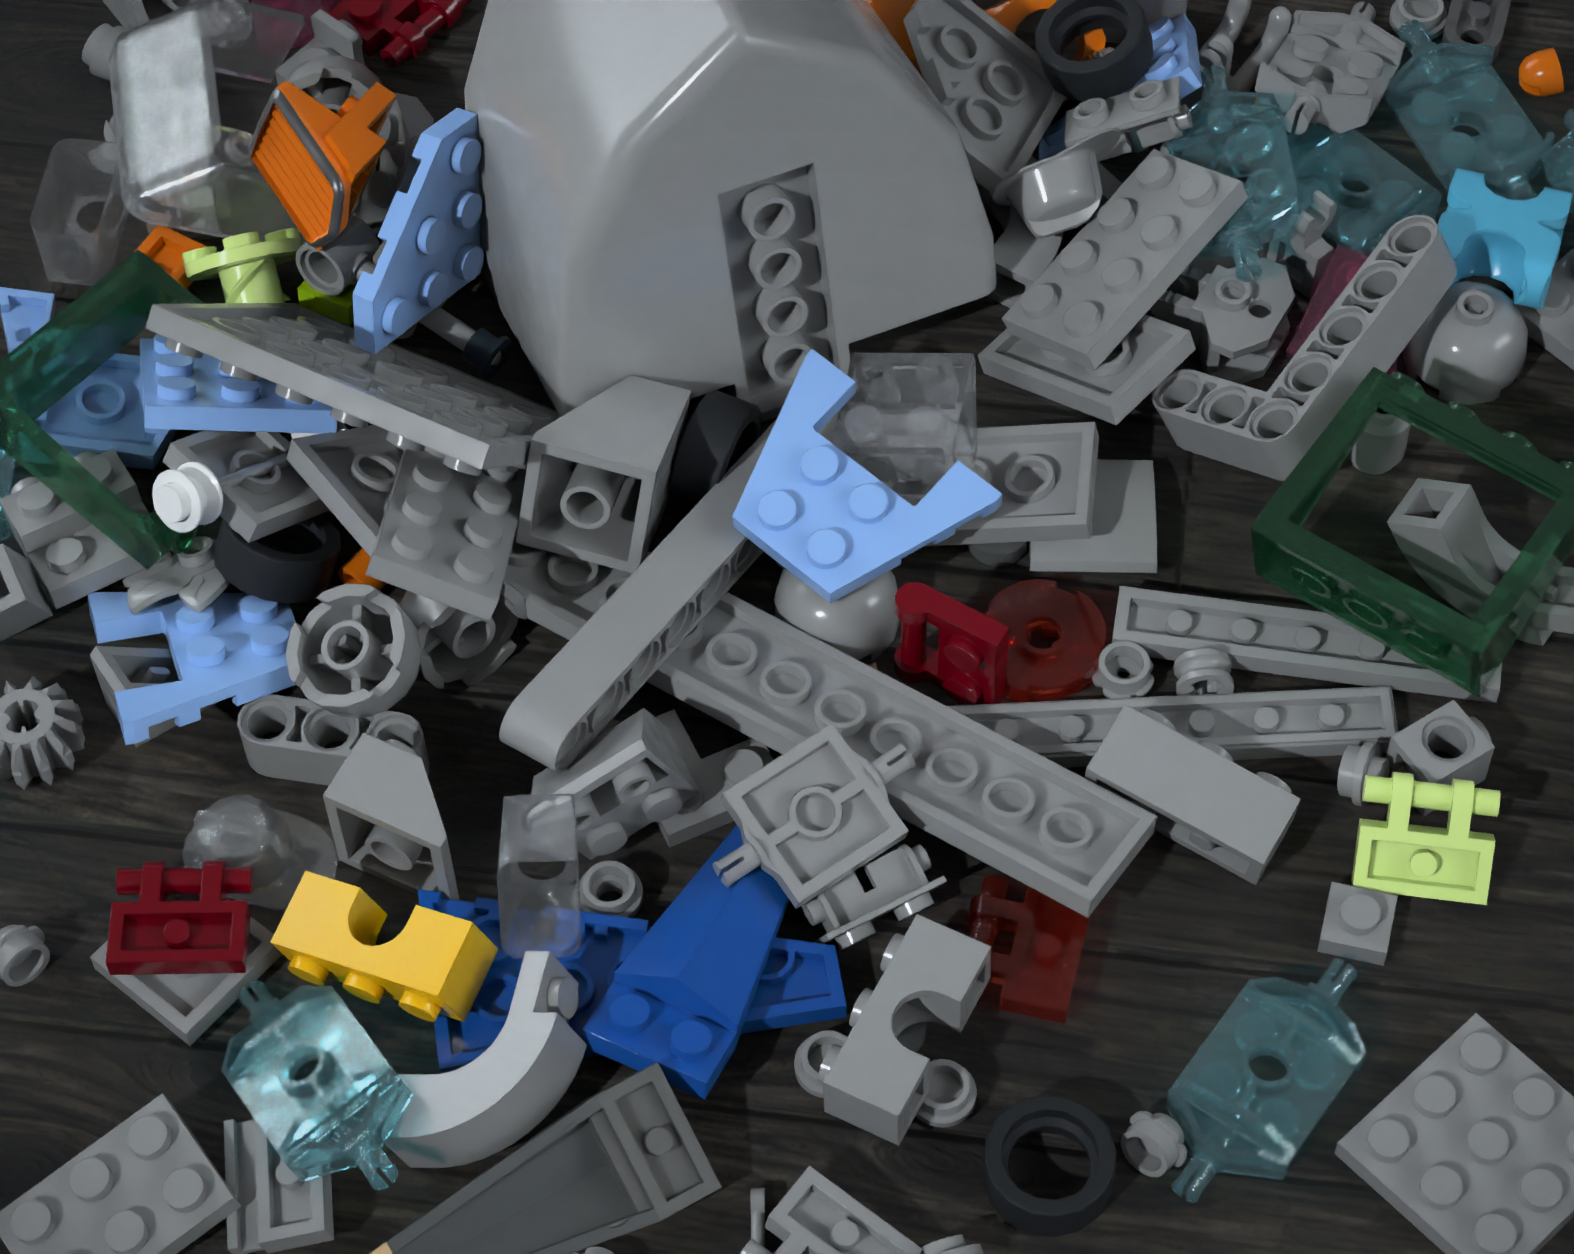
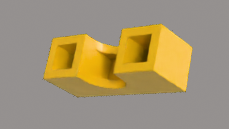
[270,871,499,1022]

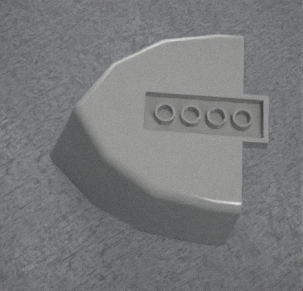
[464,0,997,422]

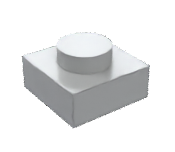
[1317,882,1398,966]

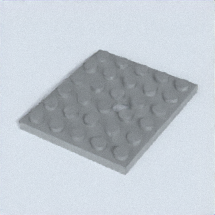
[145,303,560,476]

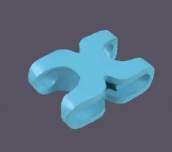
[1438,168,1572,310]

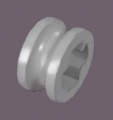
[1173,648,1234,695]

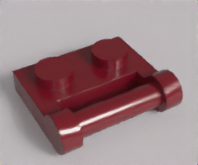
[894,582,1010,705]

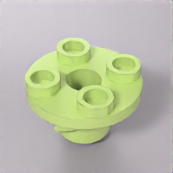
[181,227,303,303]

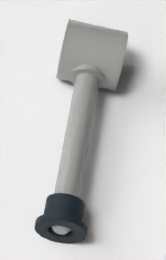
[295,215,512,380]

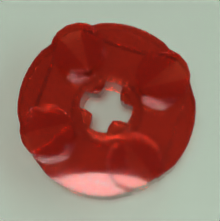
[985,579,1106,703]

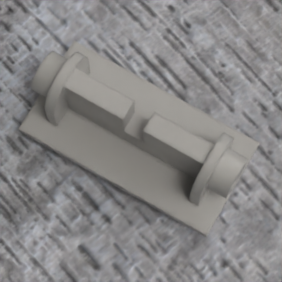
[1064,76,1193,162]
[802,844,947,951]

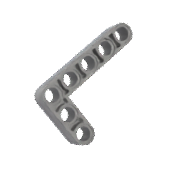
[1151,215,1457,482]

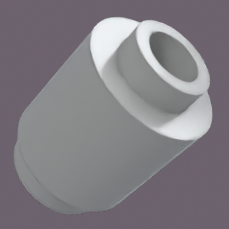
[1344,386,1413,475]

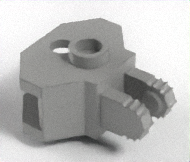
[1150,257,1295,384]

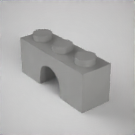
[817,914,991,1146]

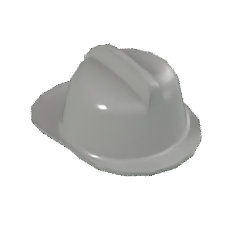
[991,128,1120,238]

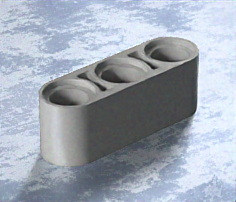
[237,694,430,786]

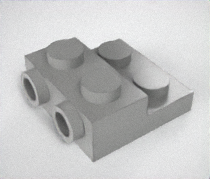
[0,448,171,609]

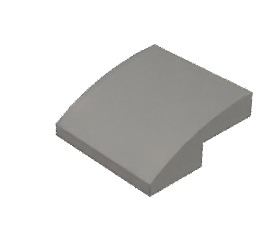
[1029,459,1157,573]

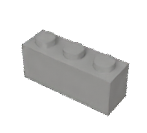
[1084,704,1301,885]

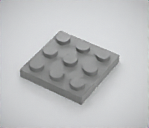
[1334,1013,1574,1254]

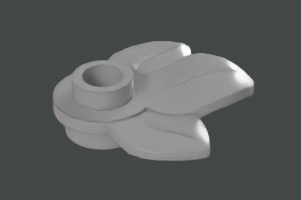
[122,536,230,614]

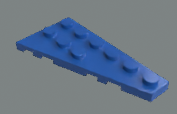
[417,889,847,1074]

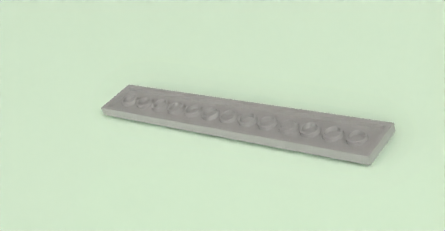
[504,516,1157,918]

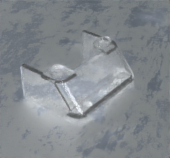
[108,0,305,242]

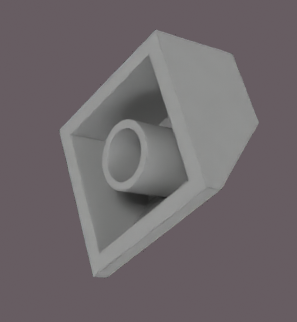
[323,733,460,901]

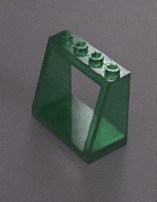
[1250,367,1574,697]

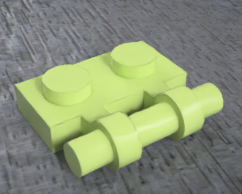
[1351,772,1501,905]

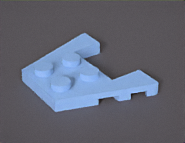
[0,287,178,470]
[732,349,1003,604]
[87,592,296,745]

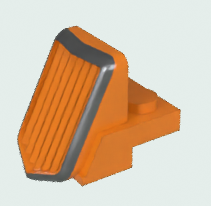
[249,81,397,252]

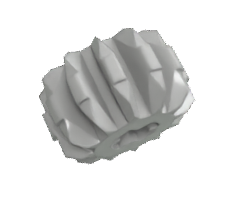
[0,676,85,791]

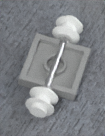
[152,420,347,543]

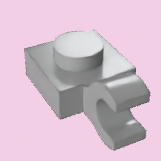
[1266,190,1337,299]

